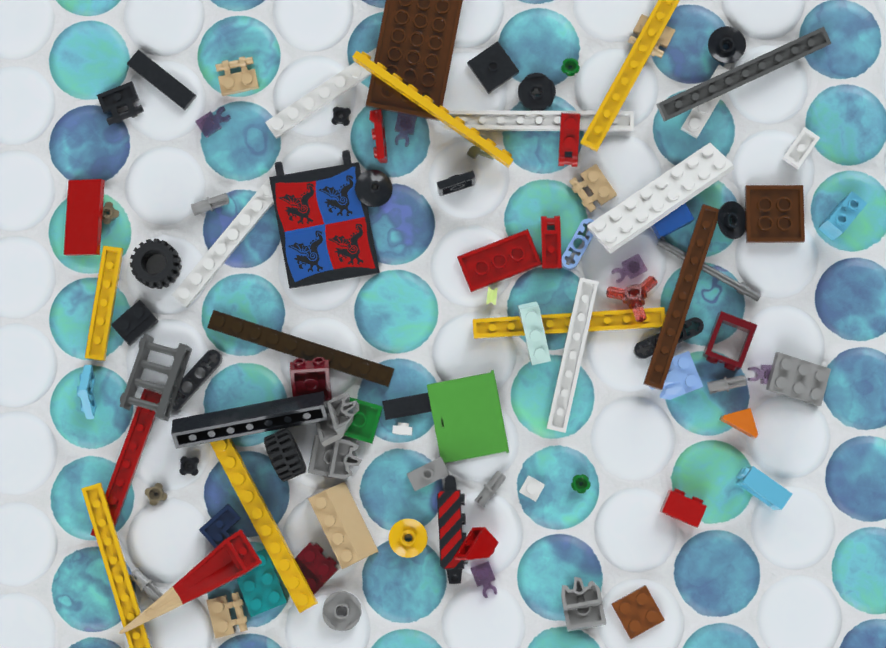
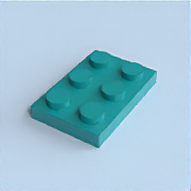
[236,548,288,617]

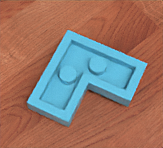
[77,365,97,419]

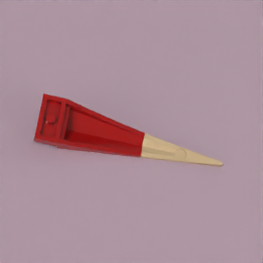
[120,529,262,634]

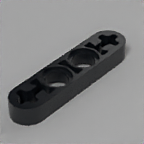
[633,317,704,359]
[172,350,223,410]

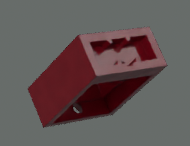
[702,311,757,371]

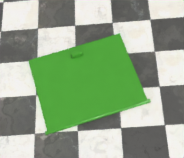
[427,370,509,463]

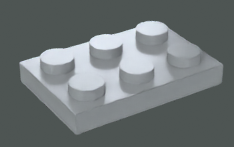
[766,352,831,406]

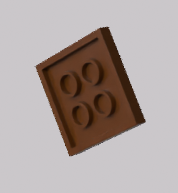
[745,185,805,243]

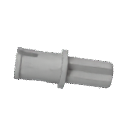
[191,193,229,216]
[707,375,747,394]
[474,471,506,508]
[130,568,163,602]

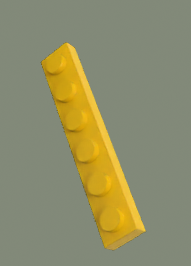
[85,245,124,361]

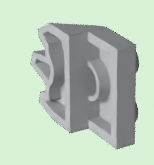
[315,394,359,447]
[308,435,362,479]
[561,577,606,632]

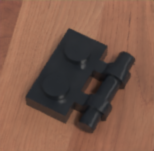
[97,81,144,125]

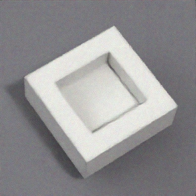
[392,422,413,436]
[519,475,545,502]

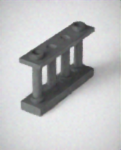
[120,333,192,422]

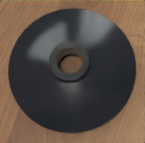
[708,26,746,64]
[355,170,393,207]
[718,201,746,239]

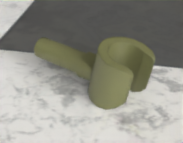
[467,146,494,159]

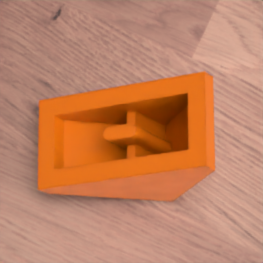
[719,408,758,439]

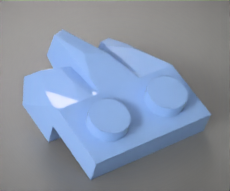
[650,351,703,400]

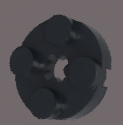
[518,73,556,111]

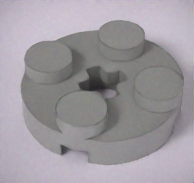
[322,591,362,631]

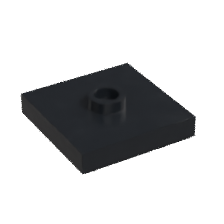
[467,41,519,94]
[437,170,475,196]

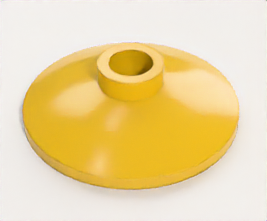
[389,519,428,558]

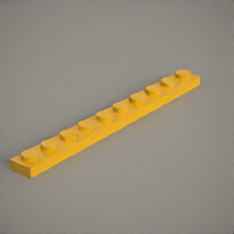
[580,0,680,152]
[352,50,514,168]
[473,307,665,339]
[210,438,318,613]
[81,482,151,648]

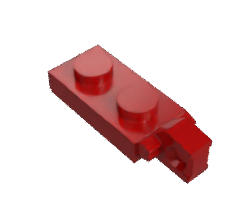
[369,109,388,163]

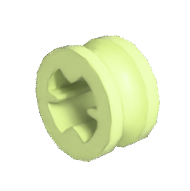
[486,287,498,305]

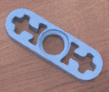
[561,219,594,270]

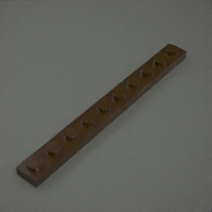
[207,310,395,387]

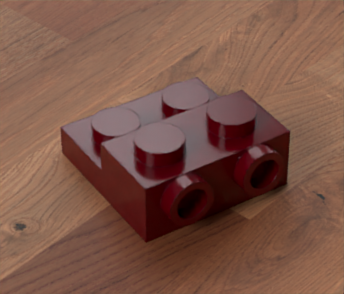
[290,357,332,401]
[295,542,339,595]

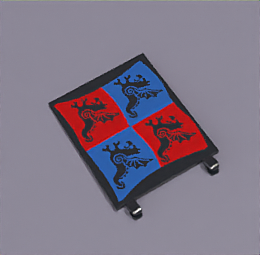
[269,150,380,289]

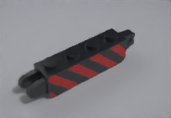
[437,475,468,584]

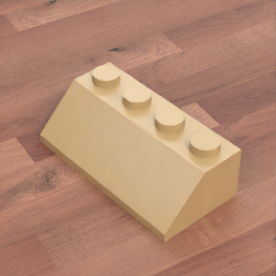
[308,482,378,569]

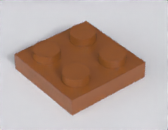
[611,585,665,639]

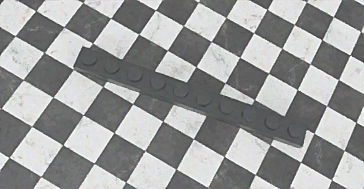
[656,27,832,122]

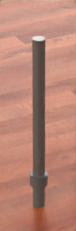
[657,239,761,301]

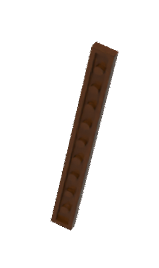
[643,204,719,390]

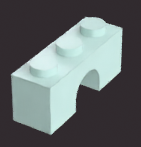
[518,301,551,365]

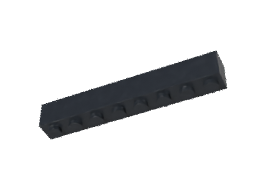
[171,391,328,449]

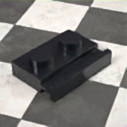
[111,300,159,346]

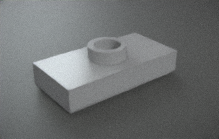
[407,457,450,491]

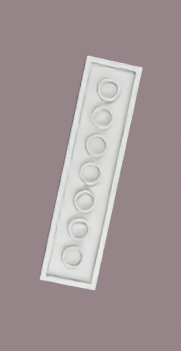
[587,143,734,254]

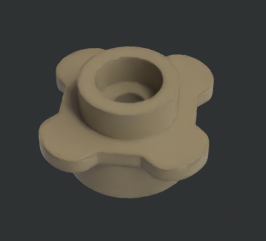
[102,202,119,224]
[145,483,168,506]

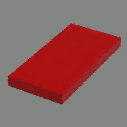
[64,179,105,256]
[457,229,542,292]

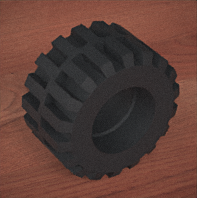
[130,239,182,289]
[264,428,306,482]

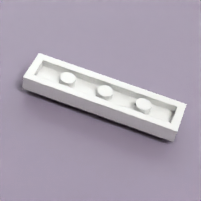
[680,65,729,139]

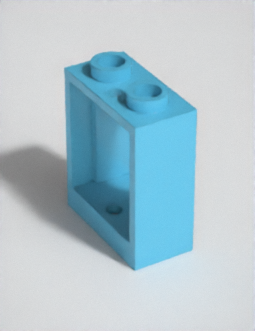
[818,191,867,241]
[736,466,792,510]

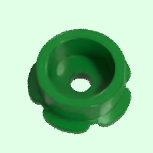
[561,58,580,76]
[571,474,591,493]

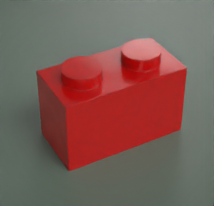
[660,488,707,528]

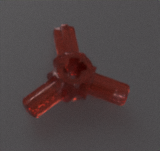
[606,276,658,323]

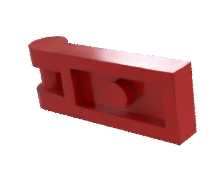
[558,112,580,167]
[541,216,562,269]

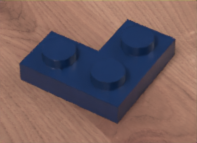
[199,504,241,548]

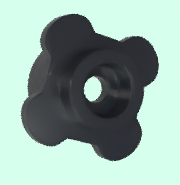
[331,107,351,126]
[179,456,199,476]

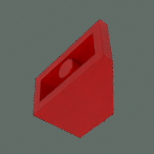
[453,527,499,560]

